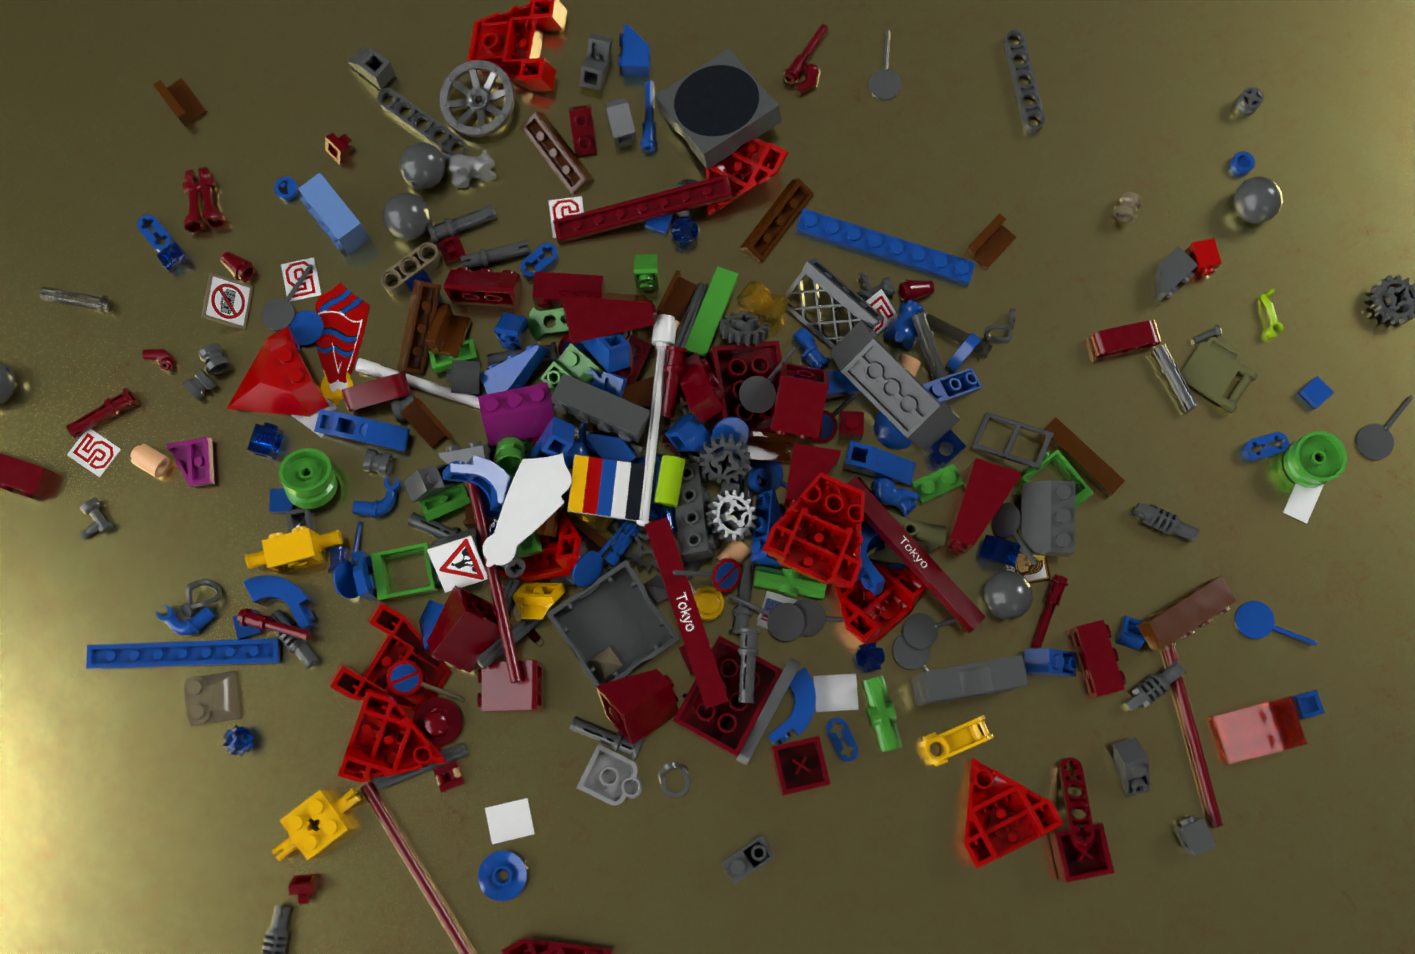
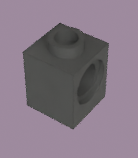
[1174,815,1217,856]

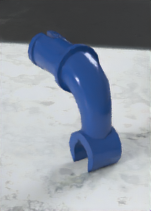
[352,476,402,519]
[156,605,216,635]

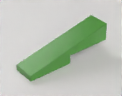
[685,266,739,359]

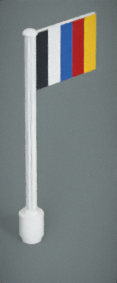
[567,314,677,527]

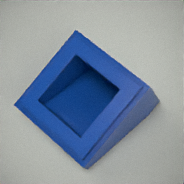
[1116,615,1145,650]

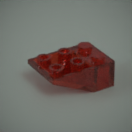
[1212,696,1307,764]

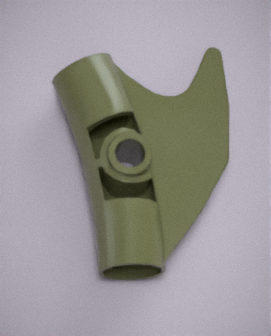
[868,509,946,564]

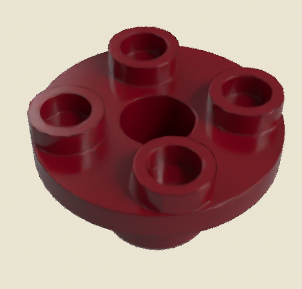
[413,697,462,746]

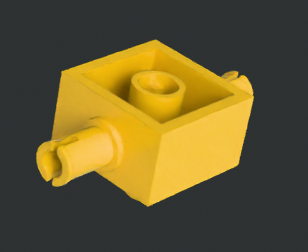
[245,526,343,574]
[272,788,362,862]

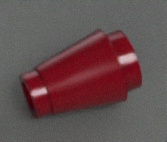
[221,251,255,282]
[899,280,935,302]

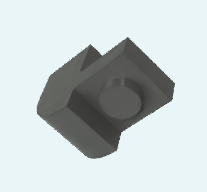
[579,33,613,91]

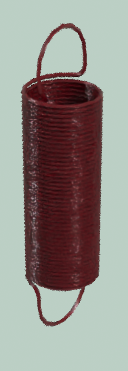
[515,615,544,646]

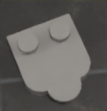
[576,743,643,805]

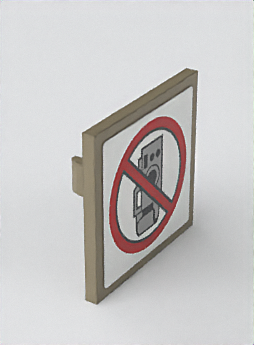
[201,273,253,330]

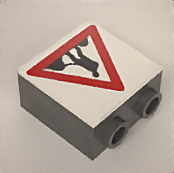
[427,527,488,593]

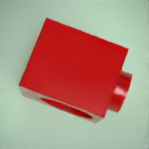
[1186,238,1222,276]

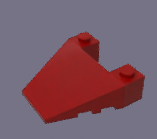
[467,0,567,92]
[328,601,451,711]

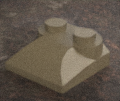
[184,671,241,727]

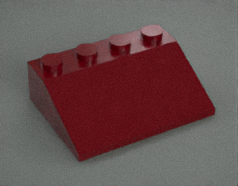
[707,340,782,434]
[673,635,783,757]

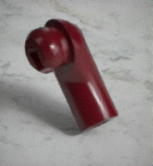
[795,64,820,95]
[142,349,174,371]

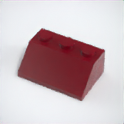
[444,267,522,307]

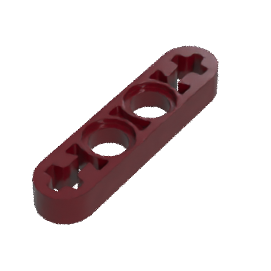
[1059,757,1095,850]

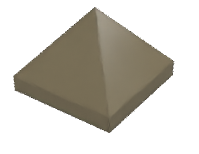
[590,647,623,680]

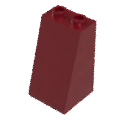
[559,290,657,343]
[944,458,1022,554]

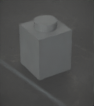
[446,360,480,394]

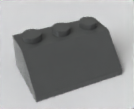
[1021,480,1075,557]

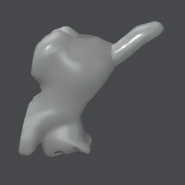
[441,149,496,189]

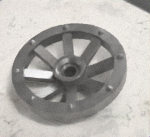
[440,60,515,137]

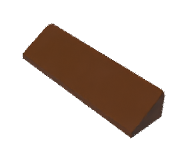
[521,111,594,194]
[740,179,814,263]
[398,279,442,375]
[1040,417,1125,497]

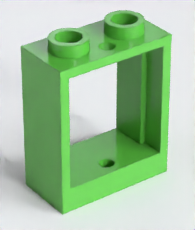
[1018,449,1094,508]
[371,542,441,603]

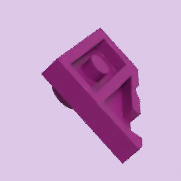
[166,437,215,487]

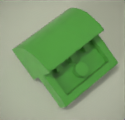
[540,343,605,391]

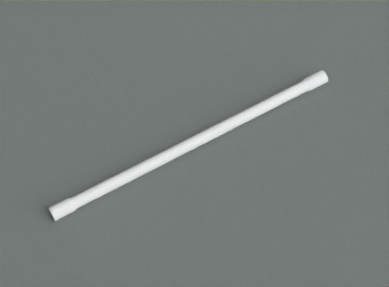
[355,358,643,460]

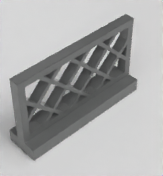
[779,259,884,349]

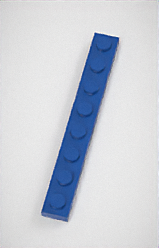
[796,208,976,286]
[86,638,281,670]

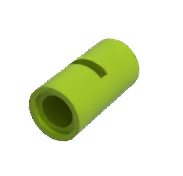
[654,455,686,507]

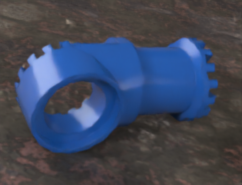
[792,327,831,370]

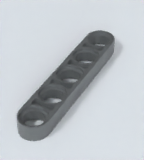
[1004,29,1045,133]
[377,88,468,156]
[736,657,801,766]

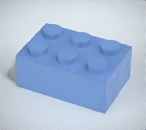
[298,173,371,255]

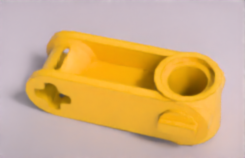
[921,715,994,767]

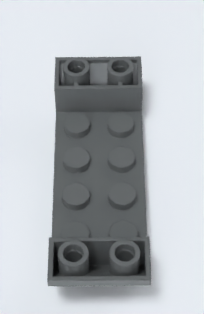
[829,320,961,451]

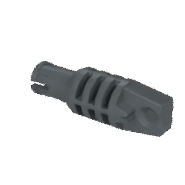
[1133,502,1200,542]
[270,609,319,669]
[1125,660,1187,711]
[261,905,291,954]

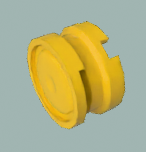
[694,586,724,621]

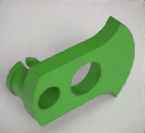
[528,307,568,341]

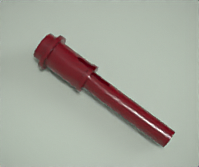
[783,24,829,84]
[1031,574,1069,648]
[237,608,311,640]

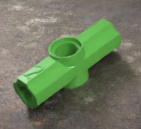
[754,566,827,599]
[863,676,902,752]

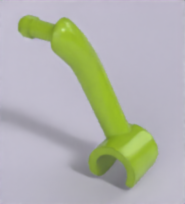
[1260,288,1284,338]

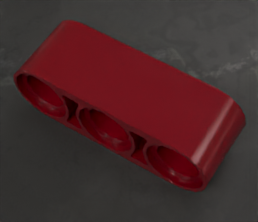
[1090,320,1161,358]
[342,372,411,412]

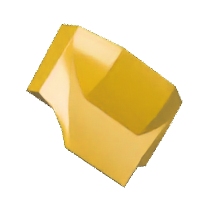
[512,582,566,620]

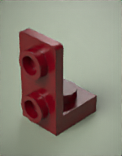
[568,104,597,155]
[613,335,654,385]

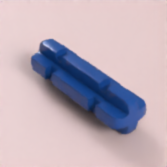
[605,522,640,566]

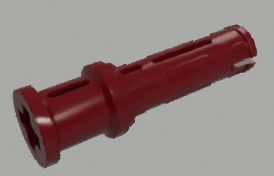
[660,346,687,418]
[66,388,138,438]

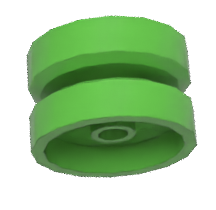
[1283,431,1347,488]
[278,448,338,509]

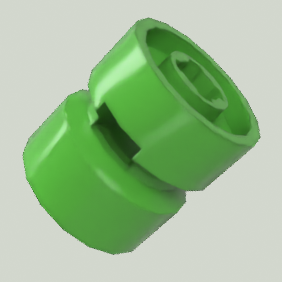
[495,437,526,480]

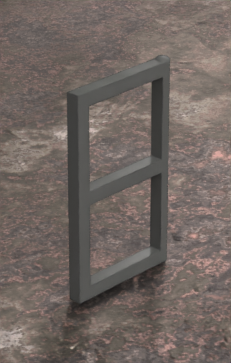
[972,412,1054,470]

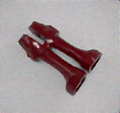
[183,167,227,233]

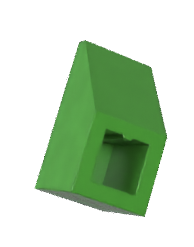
[634,254,659,291]

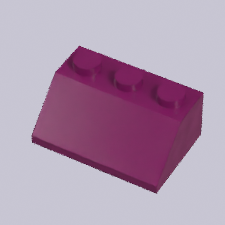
[478,382,556,447]

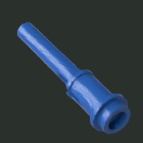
[640,81,658,151]

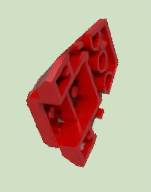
[762,472,865,589]

